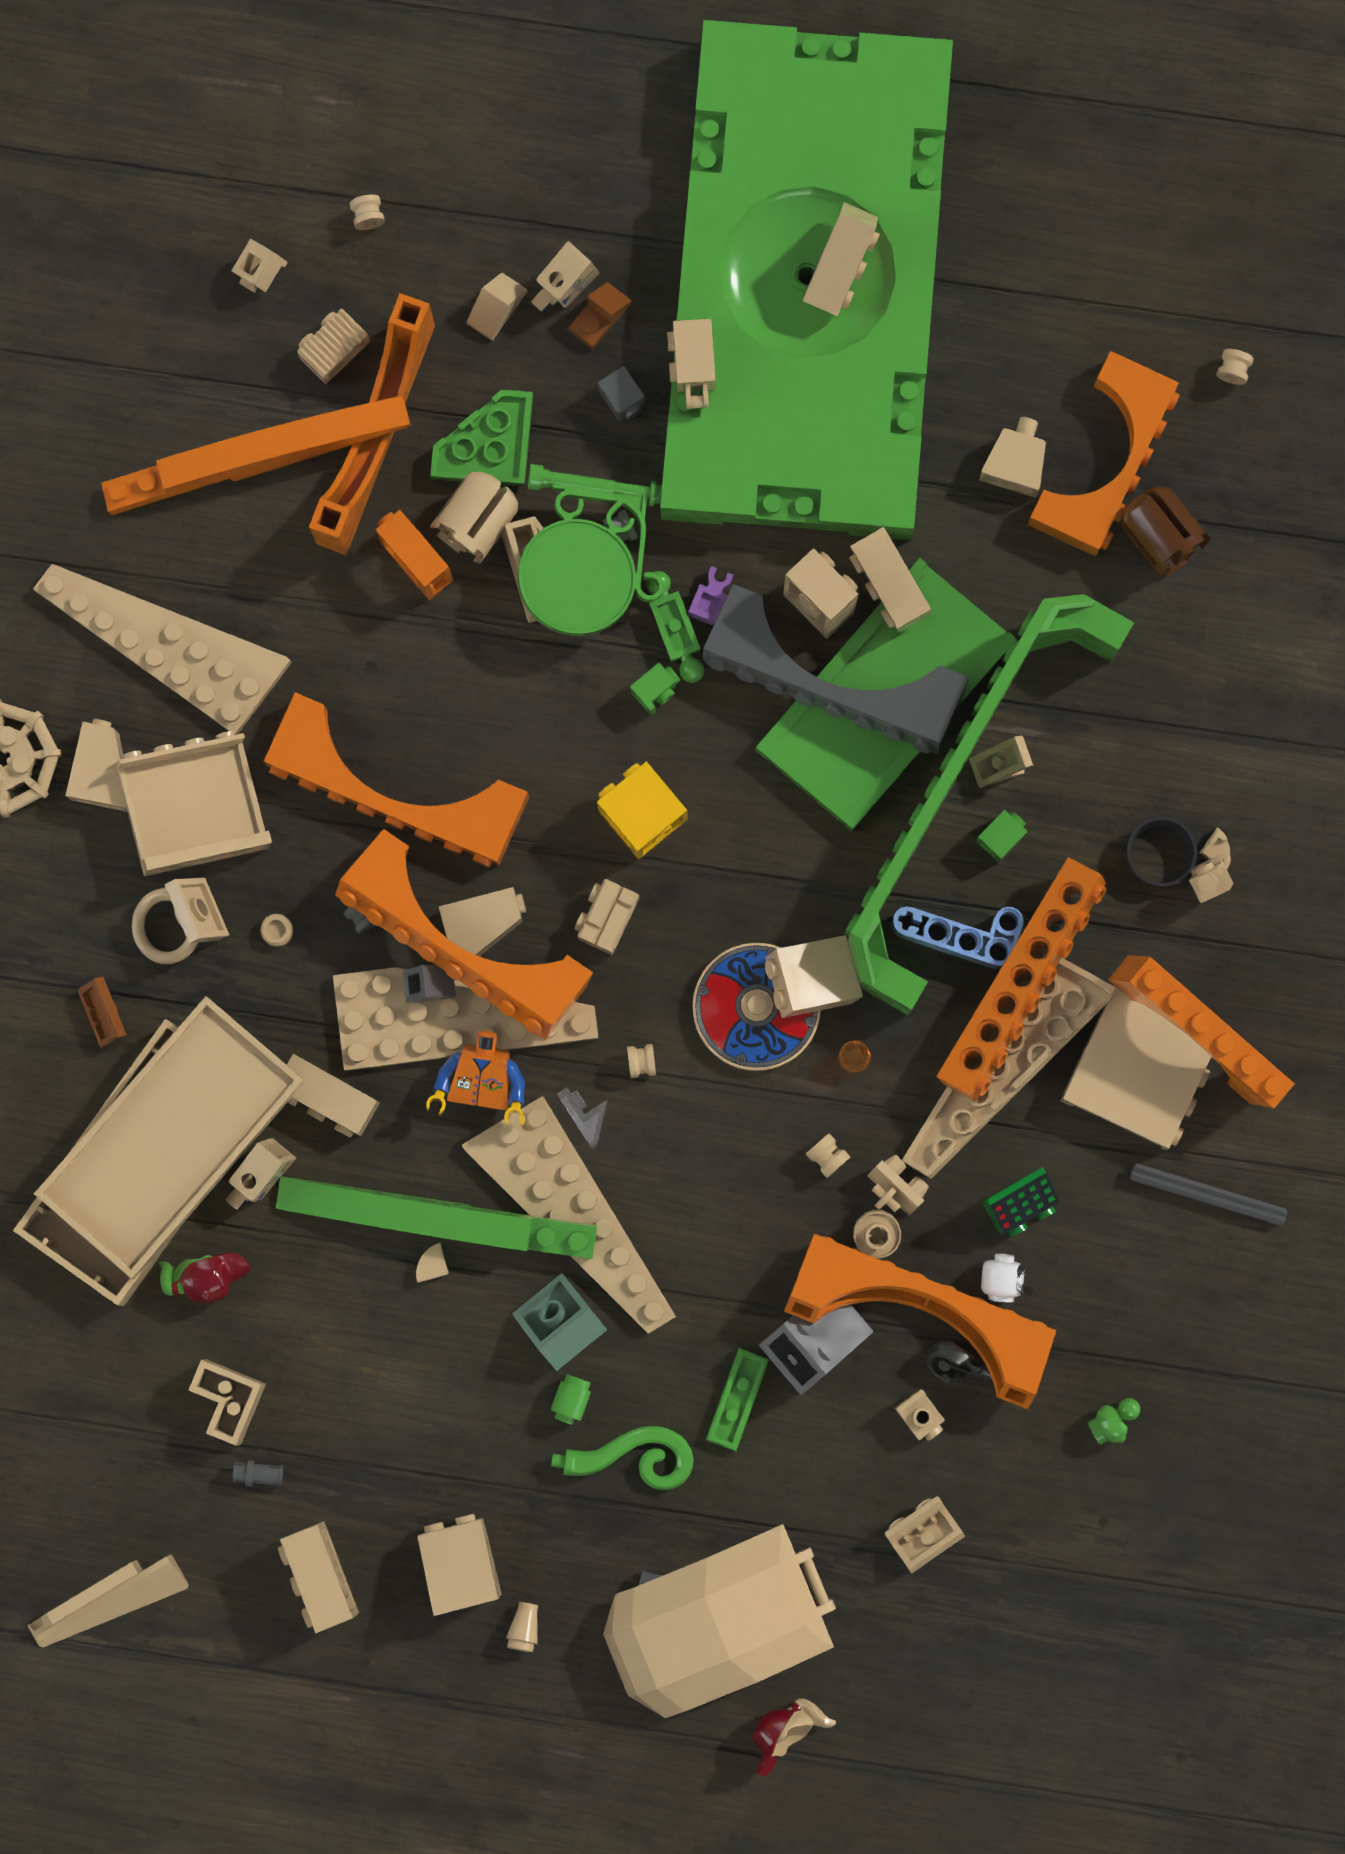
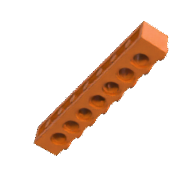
[936,857,1106,1102]

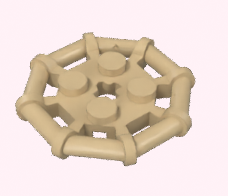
[0,700,62,818]

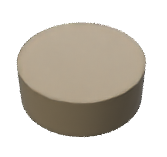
[260,914,293,947]

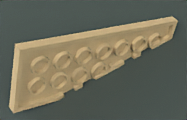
[333,967,599,1071]

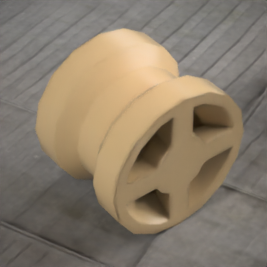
[349,194,385,230]
[1216,349,1254,385]
[627,1044,656,1078]

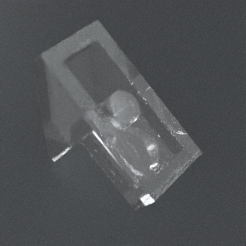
[557,1087,608,1150]

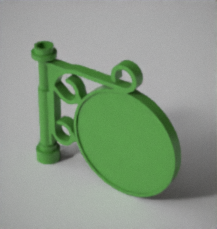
[518,464,664,636]

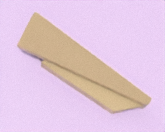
[28,1554,189,1647]

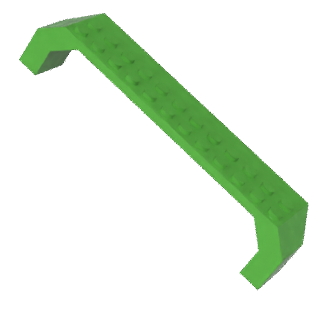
[845,594,1134,1016]

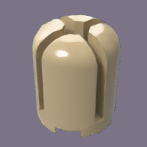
[430,472,519,564]

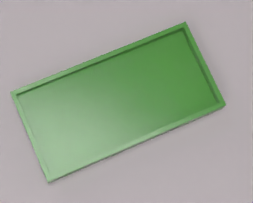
[756,558,1017,831]

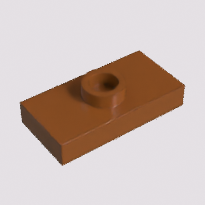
[77,976,126,1048]

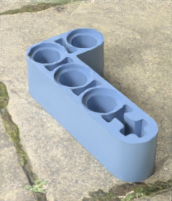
[891,906,1023,969]

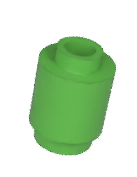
[550,1374,591,1425]

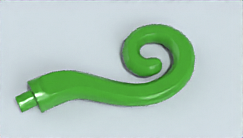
[551,1426,694,1490]

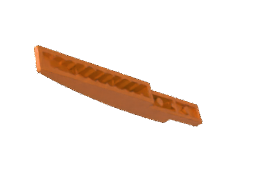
[101,396,411,515]

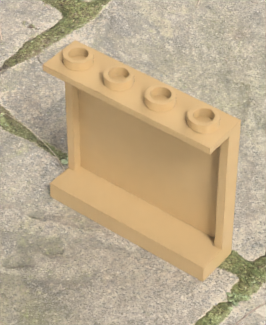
[116,731,272,876]
[1060,985,1212,1150]

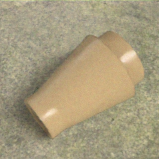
[506,1602,538,1652]

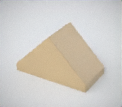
[466,273,528,341]

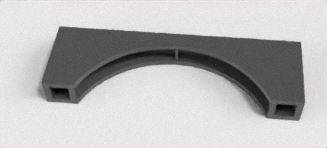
[703,584,969,755]

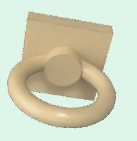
[132,878,229,964]

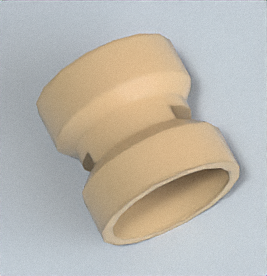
[806,1133,850,1178]

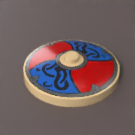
[693,943,821,1071]

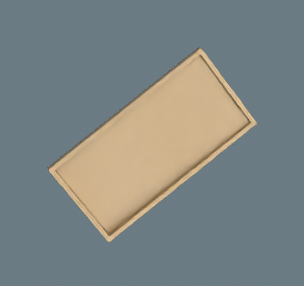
[34,996,305,1279]

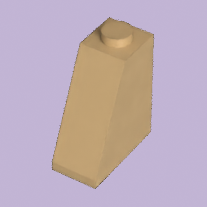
[65,719,128,812]
[439,887,527,957]

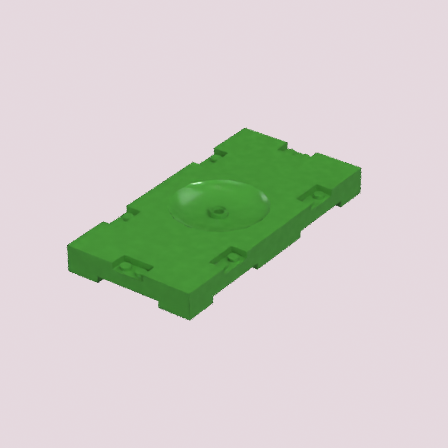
[660,20,953,540]

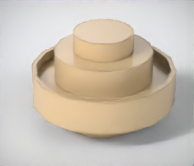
[853,1210,901,1258]

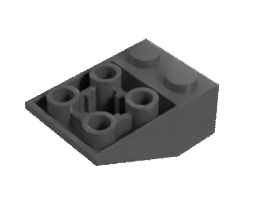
[758,1305,874,1395]

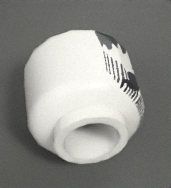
[981,1254,1025,1302]

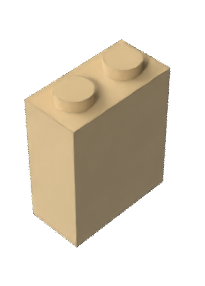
[765,935,863,1018]

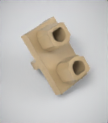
[867,1155,929,1216]

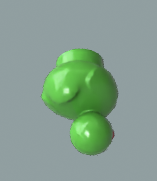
[1088,1398,1140,1445]

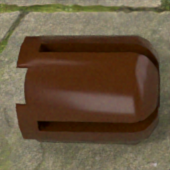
[1120,486,1211,578]

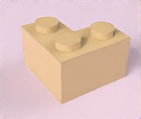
[189,1359,266,1446]

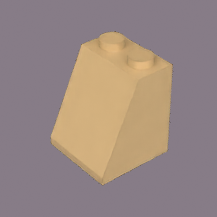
[418,1514,502,1616]

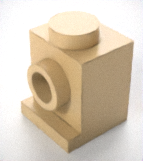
[231,239,288,293]
[1189,855,1233,903]
[894,1389,945,1441]

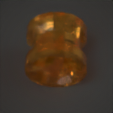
[838,1040,871,1074]

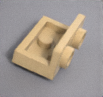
[885,1496,965,1574]

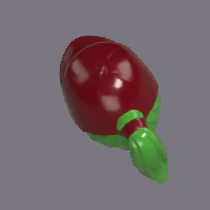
[159,1252,250,1303]

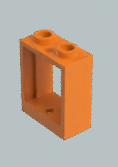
[376,510,453,601]

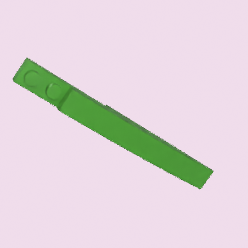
[276,1176,597,1259]

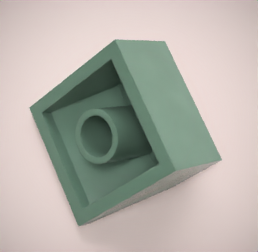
[512,1273,607,1371]

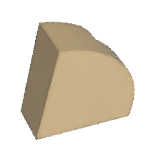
[1198,827,1231,869]
[416,1243,449,1283]

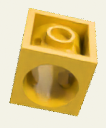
[597,761,688,860]

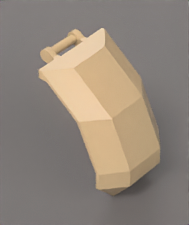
[603,1524,836,1718]

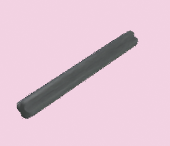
[1130,1164,1287,1225]

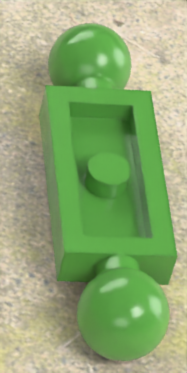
[646,571,704,683]

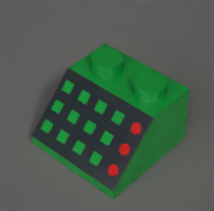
[982,1167,1060,1238]

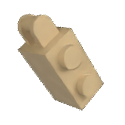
[667,319,715,409]

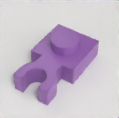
[688,566,733,626]

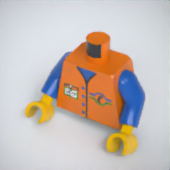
[426,1031,526,1126]

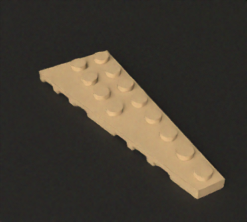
[33,564,292,735]
[902,948,1118,1179]
[462,1096,676,1334]

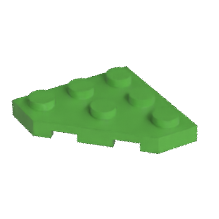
[430,390,533,487]

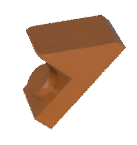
[569,282,632,350]

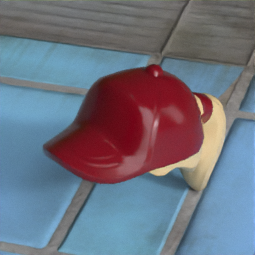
[752,1699,836,1776]

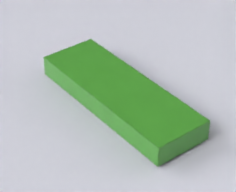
[706,1348,769,1451]

